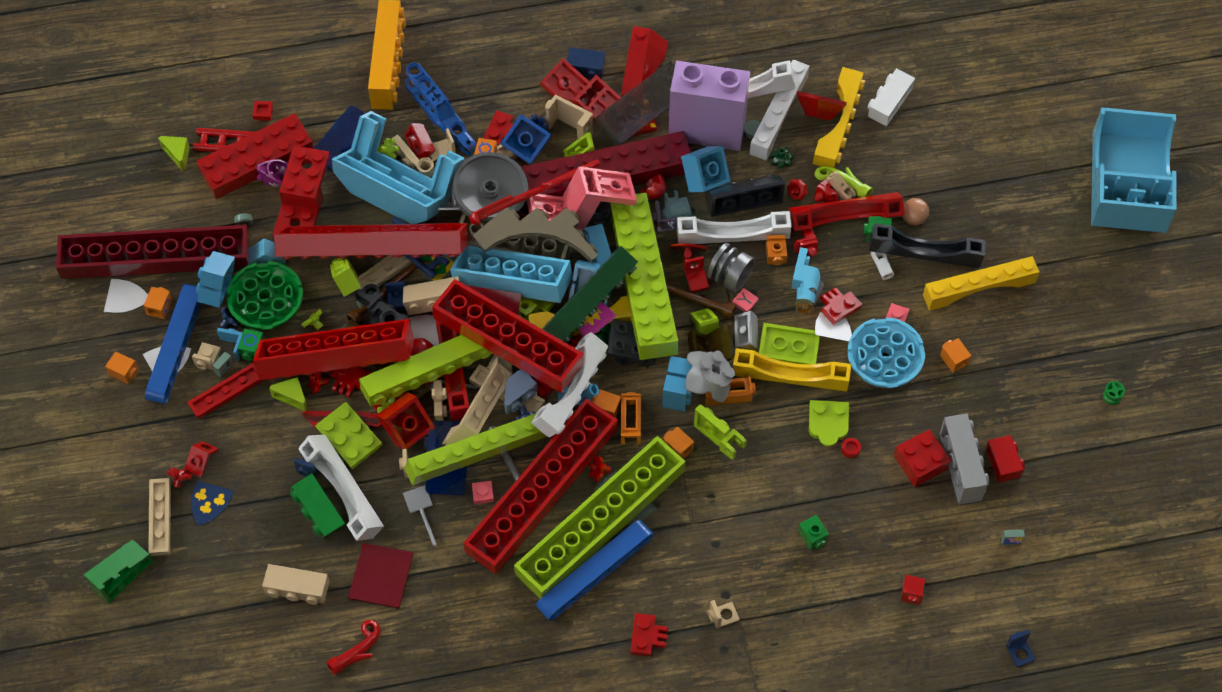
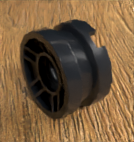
[588,201,610,226]

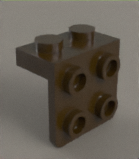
[687,324,735,361]

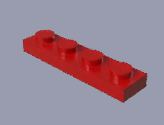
[187,363,264,420]

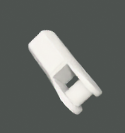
[870,251,894,280]

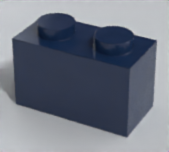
[567,47,605,79]

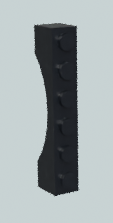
[868,223,985,268]

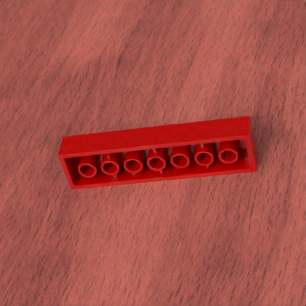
[432,279,584,393]
[253,319,414,380]

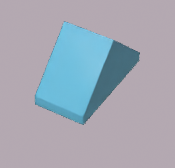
[249,239,286,265]

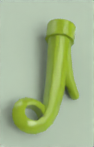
[814,166,873,197]

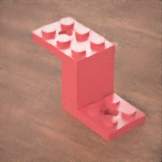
[526,166,637,231]

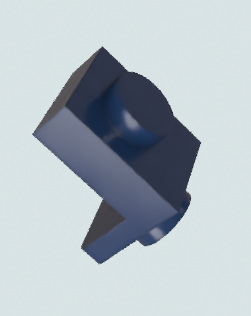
[385,281,406,312]

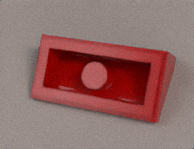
[404,123,435,160]

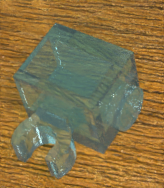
[662,190,691,227]

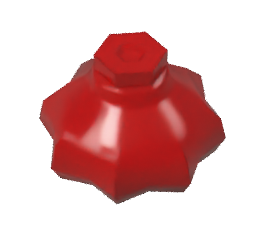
[787,179,808,200]

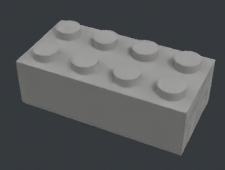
[939,413,989,505]

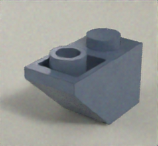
[504,369,538,415]

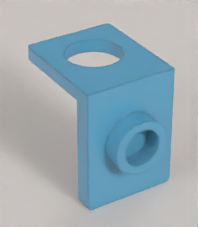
[217,328,243,361]

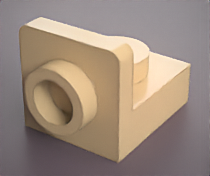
[192,342,221,370]

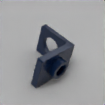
[294,457,318,477]
[1006,630,1035,667]

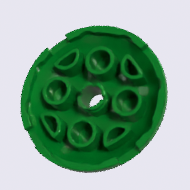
[227,261,303,330]

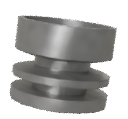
[707,243,755,293]

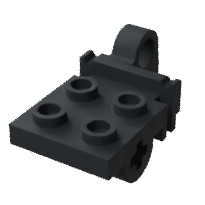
[354,284,412,328]
[606,319,656,368]

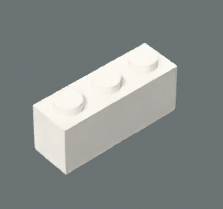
[867,68,915,126]

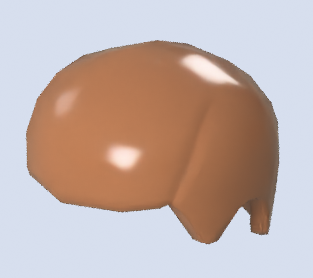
[902,198,929,226]

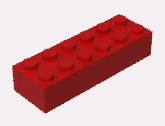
[196,113,314,199]

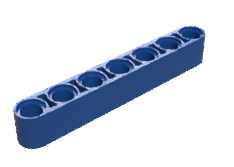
[145,284,202,404]
[536,520,654,621]

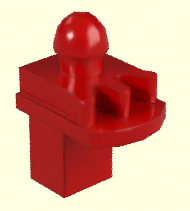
[814,178,838,203]
[793,229,818,257]

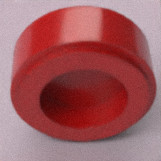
[841,438,861,459]

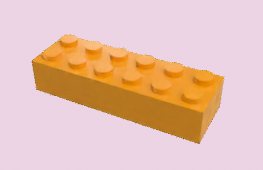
[368,0,406,110]

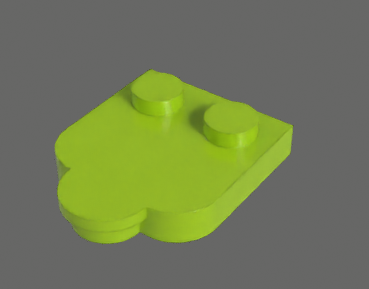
[809,400,849,447]

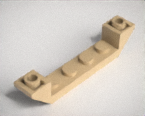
[443,354,513,446]

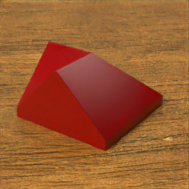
[796,91,847,121]

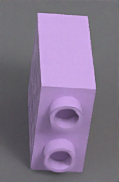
[668,60,750,151]

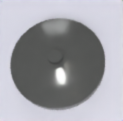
[453,152,528,223]

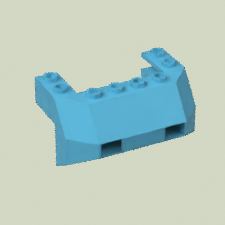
[332,111,465,224]

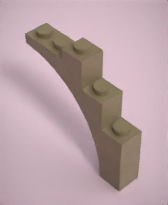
[472,207,598,262]

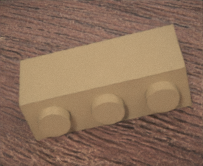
[403,276,461,316]
[262,564,330,605]

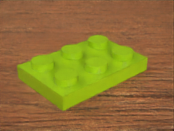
[759,323,820,364]
[315,402,383,469]

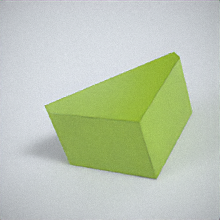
[563,132,594,157]
[158,136,190,171]
[690,308,719,335]
[269,377,308,411]

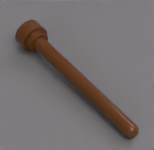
[346,263,417,324]
[666,284,736,319]

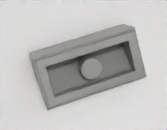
[734,311,758,350]

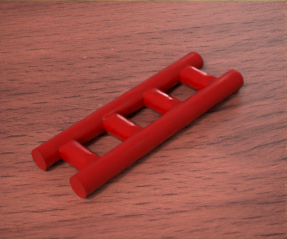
[193,128,255,152]

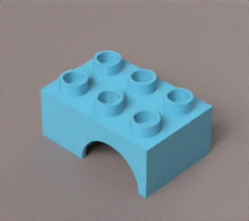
[1091,107,1176,233]

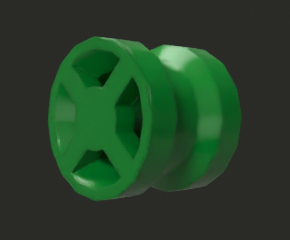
[1103,381,1125,405]

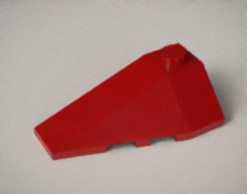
[621,26,668,100]

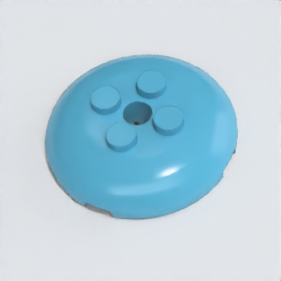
[848,317,925,388]

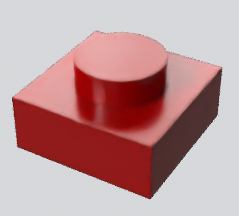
[252,101,273,121]

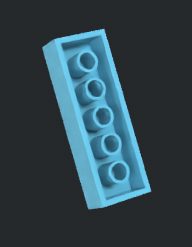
[450,245,573,303]

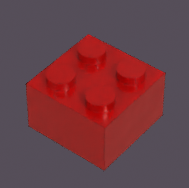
[376,392,435,449]
[894,429,951,487]

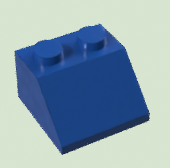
[500,114,552,165]

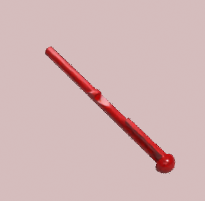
[470,159,600,225]

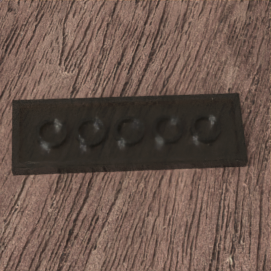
[595,61,675,146]

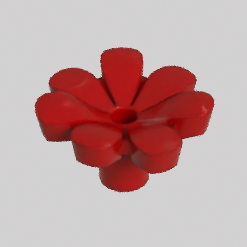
[308,372,329,394]
[589,456,611,482]
[167,467,193,488]

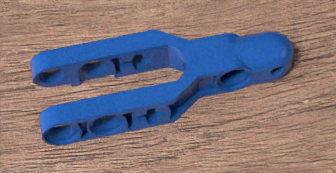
[405,62,477,155]

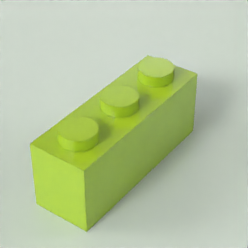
[330,258,361,297]

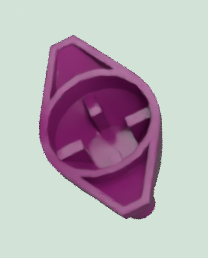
[257,159,288,187]

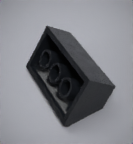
[705,175,785,217]

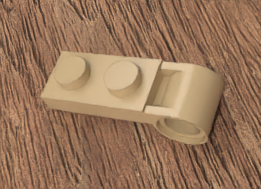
[392,135,434,178]

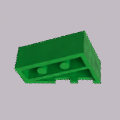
[290,474,345,539]
[84,540,153,604]

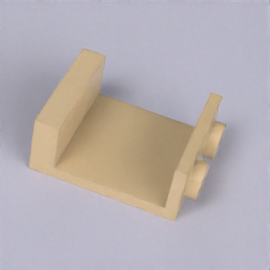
[545,95,593,140]

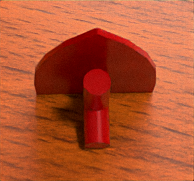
[669,243,707,269]

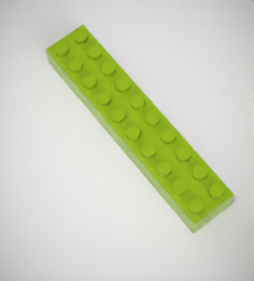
[610,193,678,360]
[514,436,686,599]

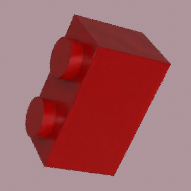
[985,435,1025,483]

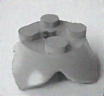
[686,351,735,403]

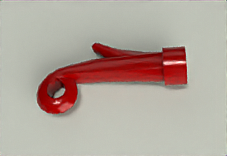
[326,619,381,676]

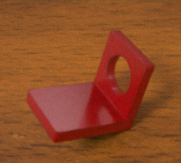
[684,256,709,293]
[184,441,219,477]
[900,575,925,605]

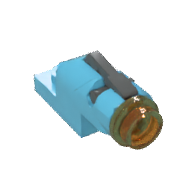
[791,247,824,314]

